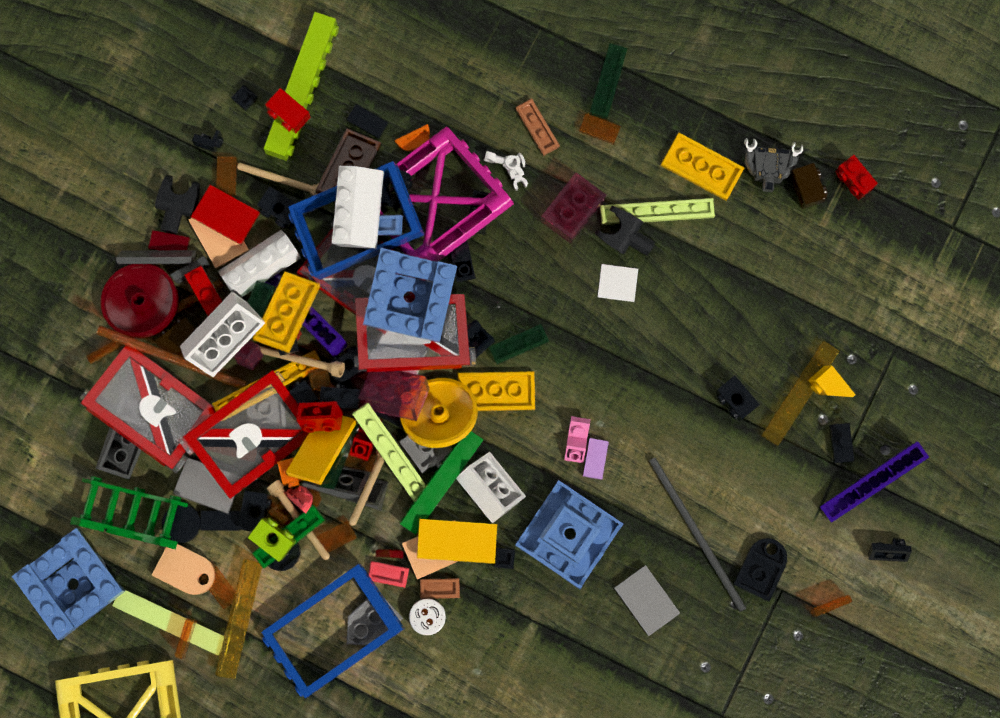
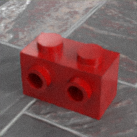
[265,88,311,134]
[835,155,878,200]
[296,401,343,433]

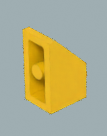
[808,365,855,397]

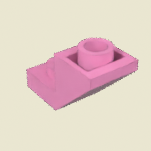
[564,416,590,463]

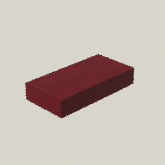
[148,230,190,251]

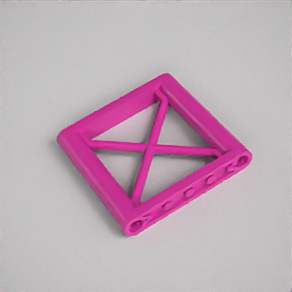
[380,126,514,262]

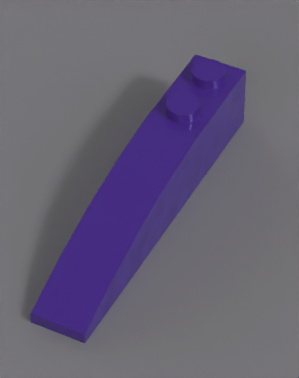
[262,274,348,358]
[820,441,929,523]

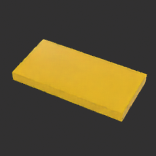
[660,132,744,201]
[253,271,320,353]
[458,371,535,411]
[286,416,357,485]
[417,519,497,564]

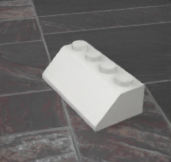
[332,166,384,249]
[218,229,301,298]
[180,292,265,377]

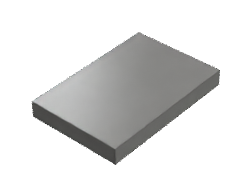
[173,458,242,514]
[614,565,680,636]

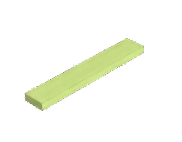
[600,198,715,225]
[352,402,426,501]
[112,590,228,655]

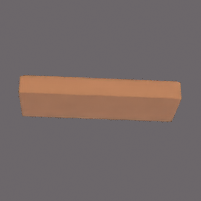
[515,98,560,156]

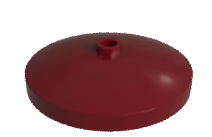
[101,264,178,339]

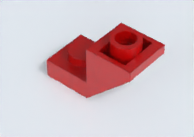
[349,418,382,461]

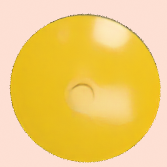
[400,378,478,448]

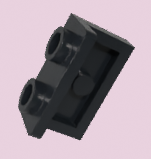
[450,319,495,366]

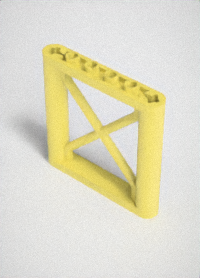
[55,660,181,718]

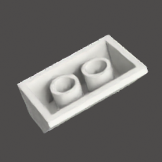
[456,452,526,523]

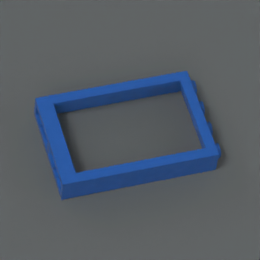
[288,161,425,280]
[261,564,405,698]

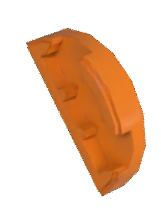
[394,124,430,152]

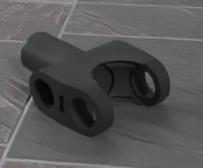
[155,175,200,235]
[595,206,655,256]

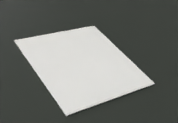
[598,264,638,302]

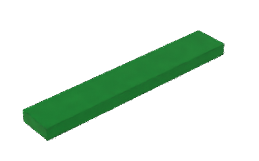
[399,431,483,535]

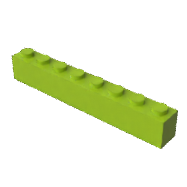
[264,12,339,161]

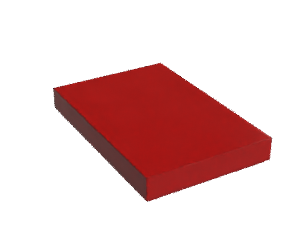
[191,185,260,245]

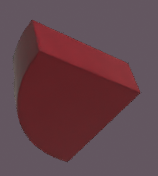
[375,549,403,558]

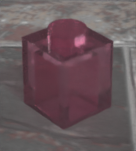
[234,340,263,371]

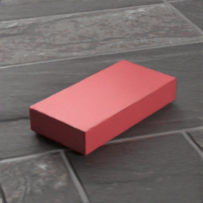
[368,561,409,588]

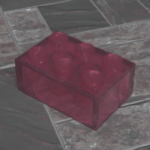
[541,172,606,244]
[359,371,429,421]

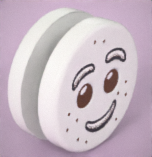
[409,599,446,635]

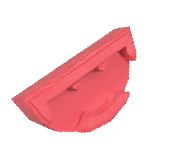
[284,486,313,514]

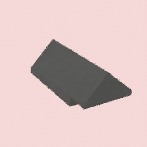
[96,394,150,480]
[303,463,388,511]

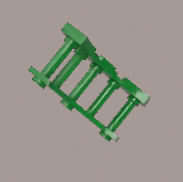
[70,476,188,550]

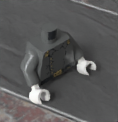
[744,138,803,192]

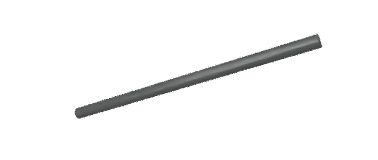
[649,457,746,612]

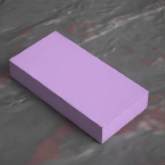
[583,438,609,480]

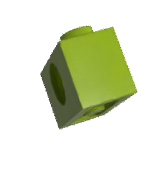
[248,517,296,562]

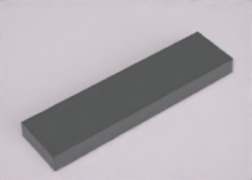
[116,250,196,264]

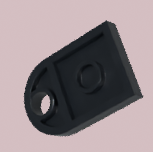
[733,538,787,602]

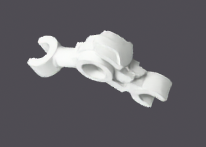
[484,151,528,191]

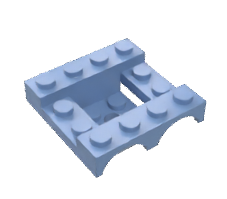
[363,248,457,343]
[515,480,623,590]
[12,528,125,640]

